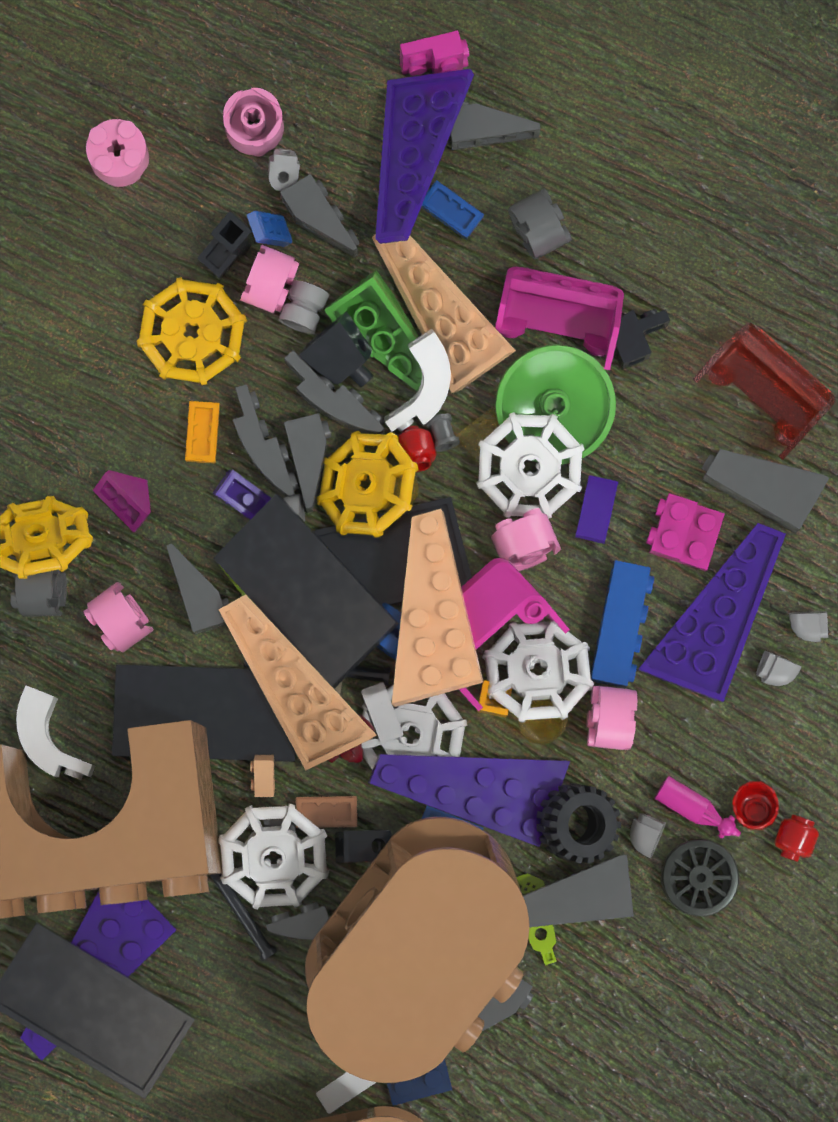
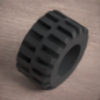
[536,783,621,863]

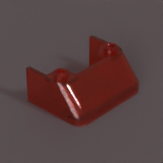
[693,323,836,460]

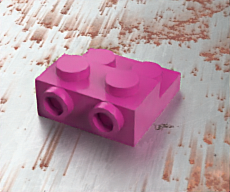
[400,30,469,76]
[646,493,725,572]

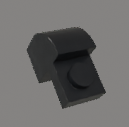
[197,211,255,278]
[614,309,670,370]

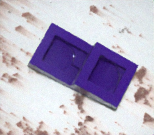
[575,475,618,544]

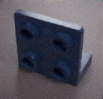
[387,1059,452,1106]

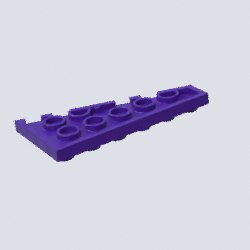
[375,69,474,244]
[638,523,786,703]
[368,754,570,847]
[21,891,177,1061]

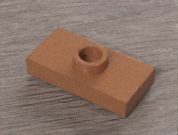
[296,796,357,828]

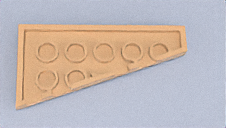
[372,234,516,393]
[392,509,483,707]
[218,595,376,770]

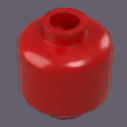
[398,426,437,473]
[774,814,819,862]

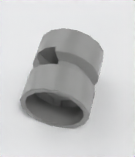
[279,280,329,334]

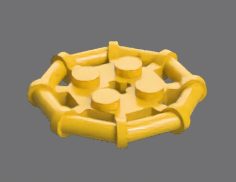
[136,277,247,385]
[316,431,418,538]
[0,496,93,579]

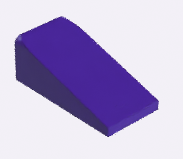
[212,470,271,520]

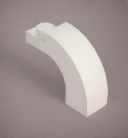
[384,329,451,432]
[16,686,95,780]

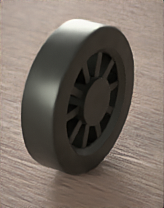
[661,839,739,916]

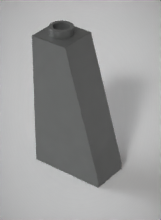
[701,449,829,533]
[523,855,634,927]

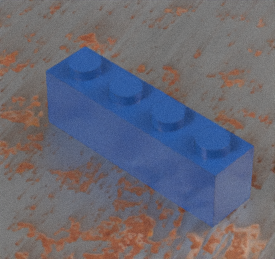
[591,560,654,689]

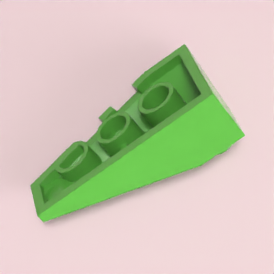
[324,270,422,391]

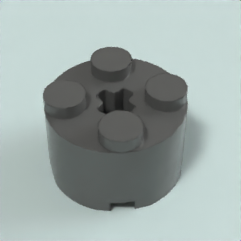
[508,188,572,260]
[11,557,67,617]

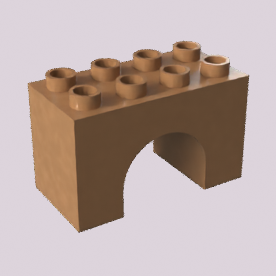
[0,720,222,919]

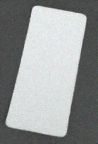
[361,682,403,744]
[316,1072,376,1114]

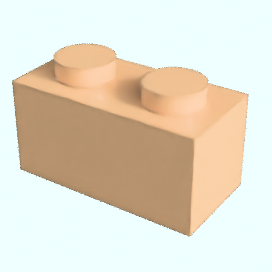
[250,755,275,797]

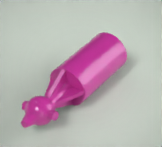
[654,776,741,839]

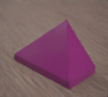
[93,470,151,532]

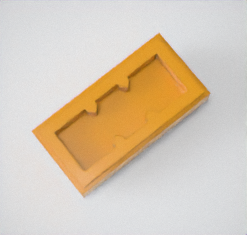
[185,401,220,464]

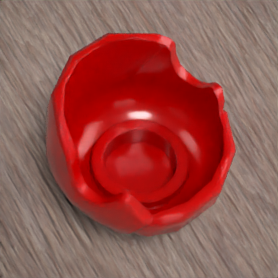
[732,781,779,830]

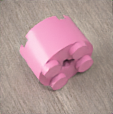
[223,88,284,157]
[86,119,149,187]
[240,245,299,314]
[491,508,561,571]
[83,582,153,652]
[586,686,637,750]

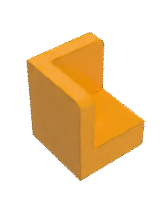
[477,680,512,718]

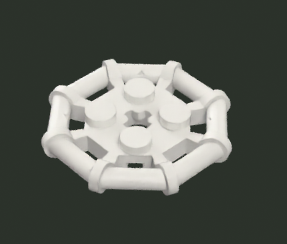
[476,412,585,519]
[483,621,594,723]
[362,684,468,770]
[217,803,329,910]

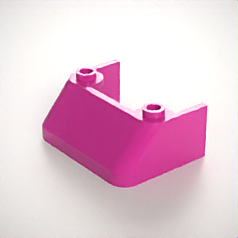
[495,267,624,370]
[458,558,570,711]

